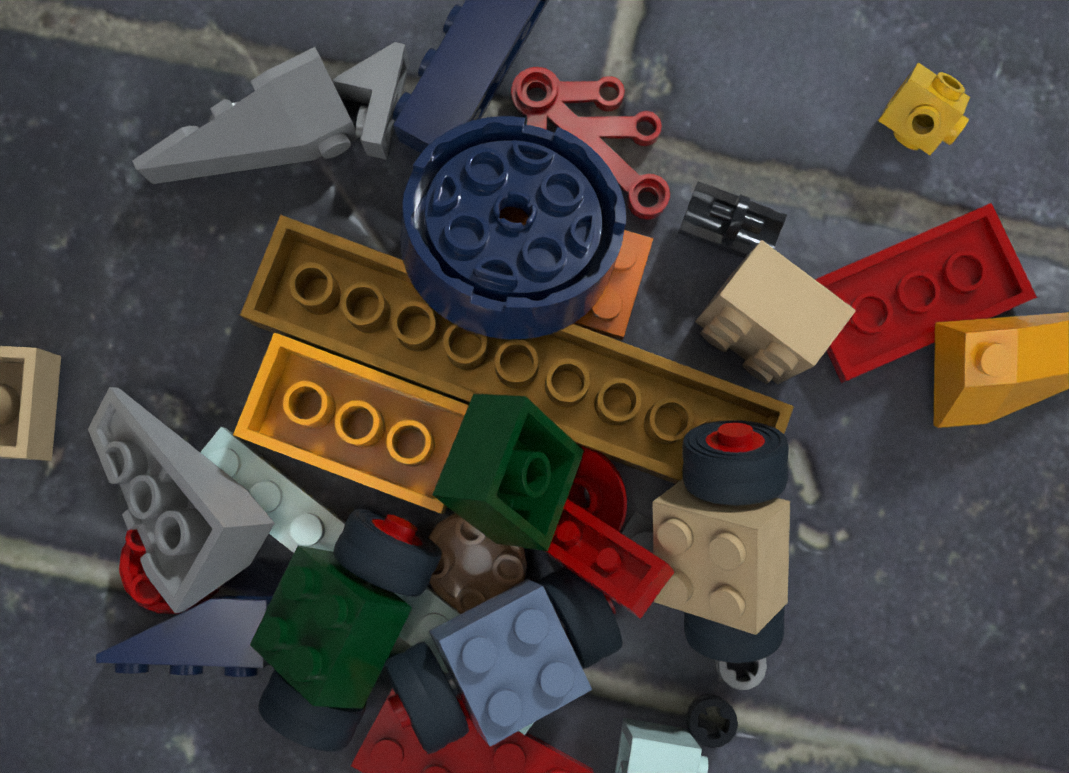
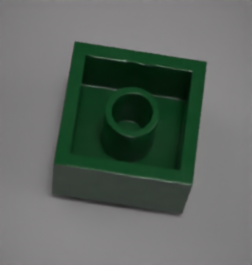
[432,394,584,551]

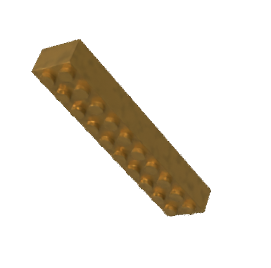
[240,215,794,484]

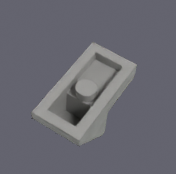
[332,42,410,160]

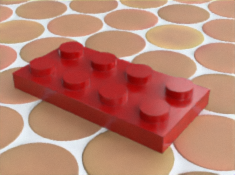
[815,203,1037,383]
[351,688,594,773]

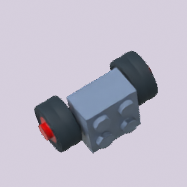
[384,566,623,754]

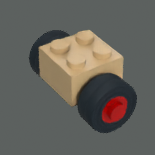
[653,420,790,663]

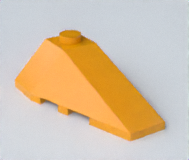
[933,312,1069,428]

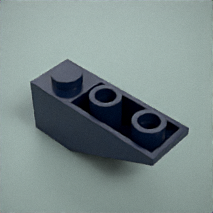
[96,595,273,677]

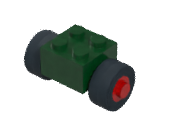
[250,509,442,752]

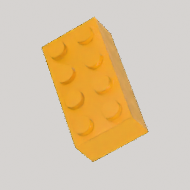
[233,332,469,514]

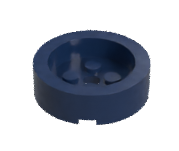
[400,116,626,339]

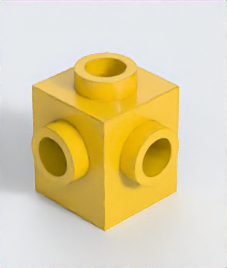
[878,63,970,155]

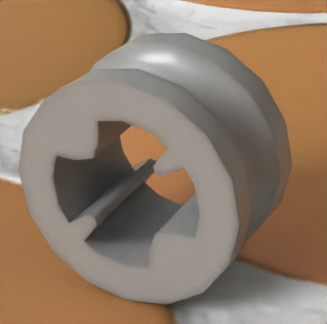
[715,658,767,690]

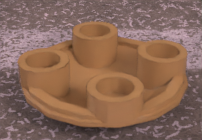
[428,513,527,614]

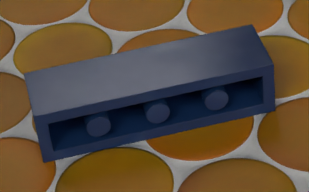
[392,0,549,153]

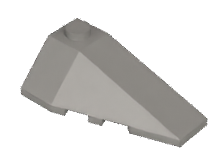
[132,47,359,184]
[88,387,275,613]

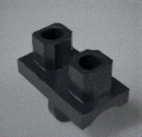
[678,181,787,258]

